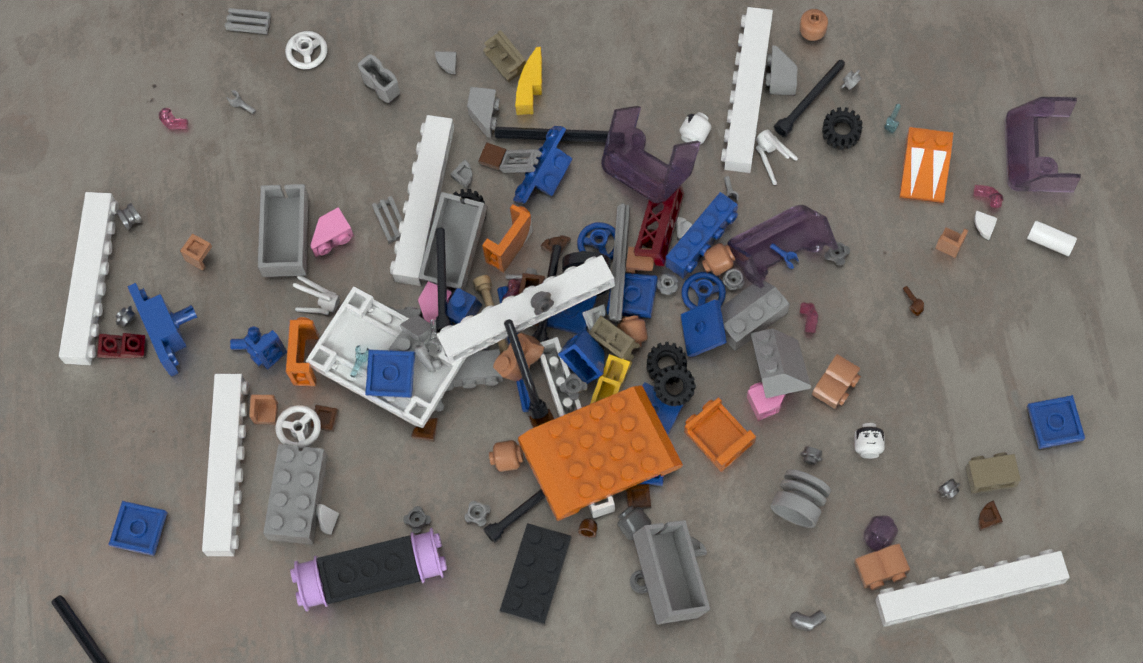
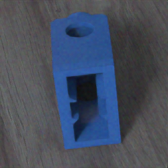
[447,288,482,326]
[558,330,605,384]

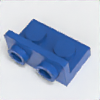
[244,330,287,370]

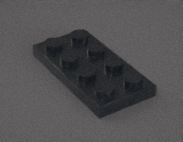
[500,523,572,626]

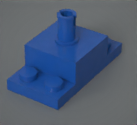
[127,283,198,377]

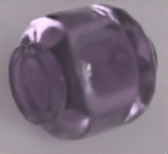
[863,515,898,551]

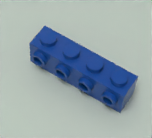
[666,192,738,279]

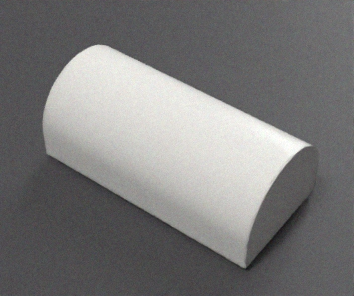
[1027,221,1077,257]

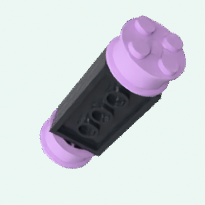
[290,528,447,612]

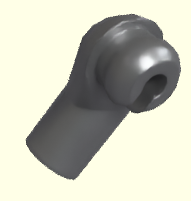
[790,610,826,631]

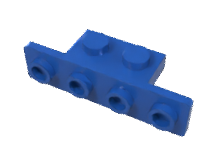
[513,126,573,204]

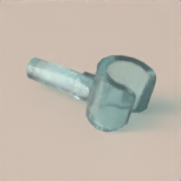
[884,104,901,133]
[350,345,369,378]

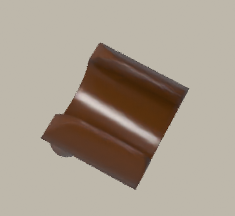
[903,286,924,316]

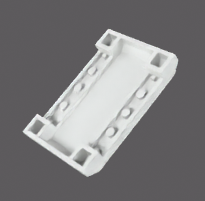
[305,286,466,428]

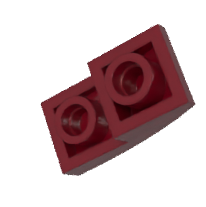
[97,333,145,358]

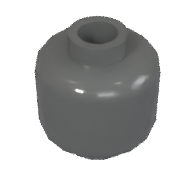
[617,506,652,540]

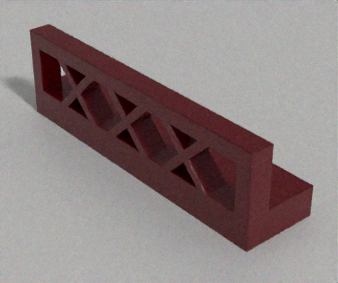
[634,180,684,266]

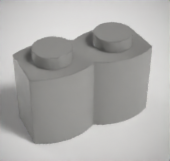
[358,54,400,103]

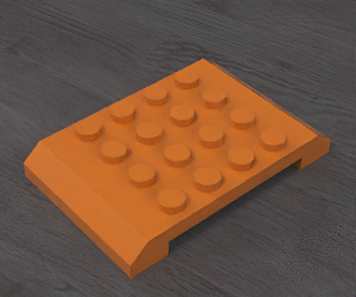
[518,385,683,521]

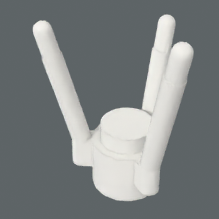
[756,129,798,185]
[293,276,340,315]

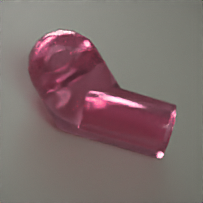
[159,108,188,129]
[973,184,1004,208]
[502,279,521,300]
[800,302,818,333]

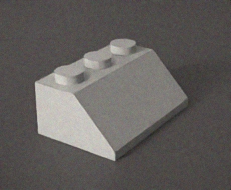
[721,279,790,351]
[751,328,811,398]

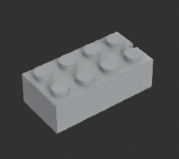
[258,184,309,277]
[418,192,488,291]
[263,444,328,545]
[633,520,710,625]

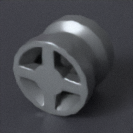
[116,203,142,230]

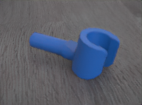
[770,243,799,269]

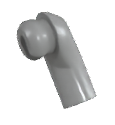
[413,342,442,372]

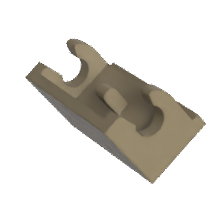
[483,30,526,82]
[589,315,640,362]

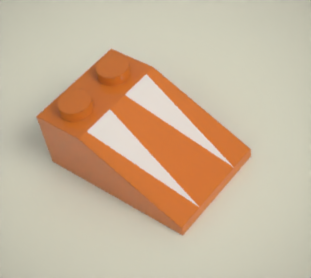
[900,127,953,203]

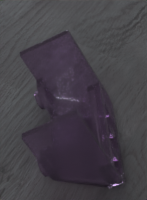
[1005,97,1081,192]
[601,106,701,203]
[727,205,838,289]

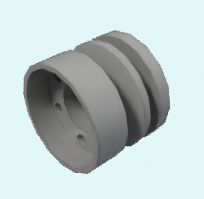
[770,469,831,528]

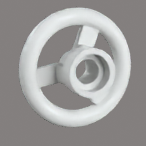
[285,31,327,69]
[276,405,321,449]

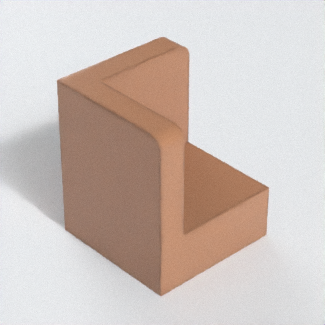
[935,227,969,258]
[180,233,212,271]
[626,247,654,274]
[249,395,278,425]

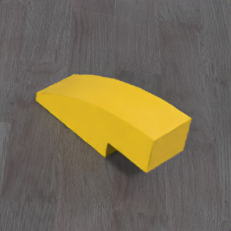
[515,47,542,115]
[590,354,632,404]

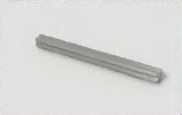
[609,203,630,323]

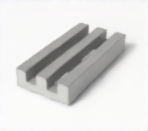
[225,8,271,34]
[499,149,542,173]
[372,196,403,243]

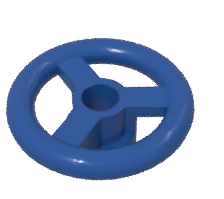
[577,222,615,260]
[681,272,726,310]

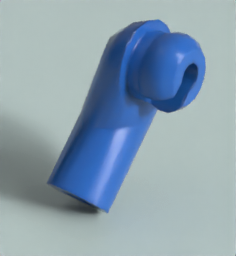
[230,326,261,350]

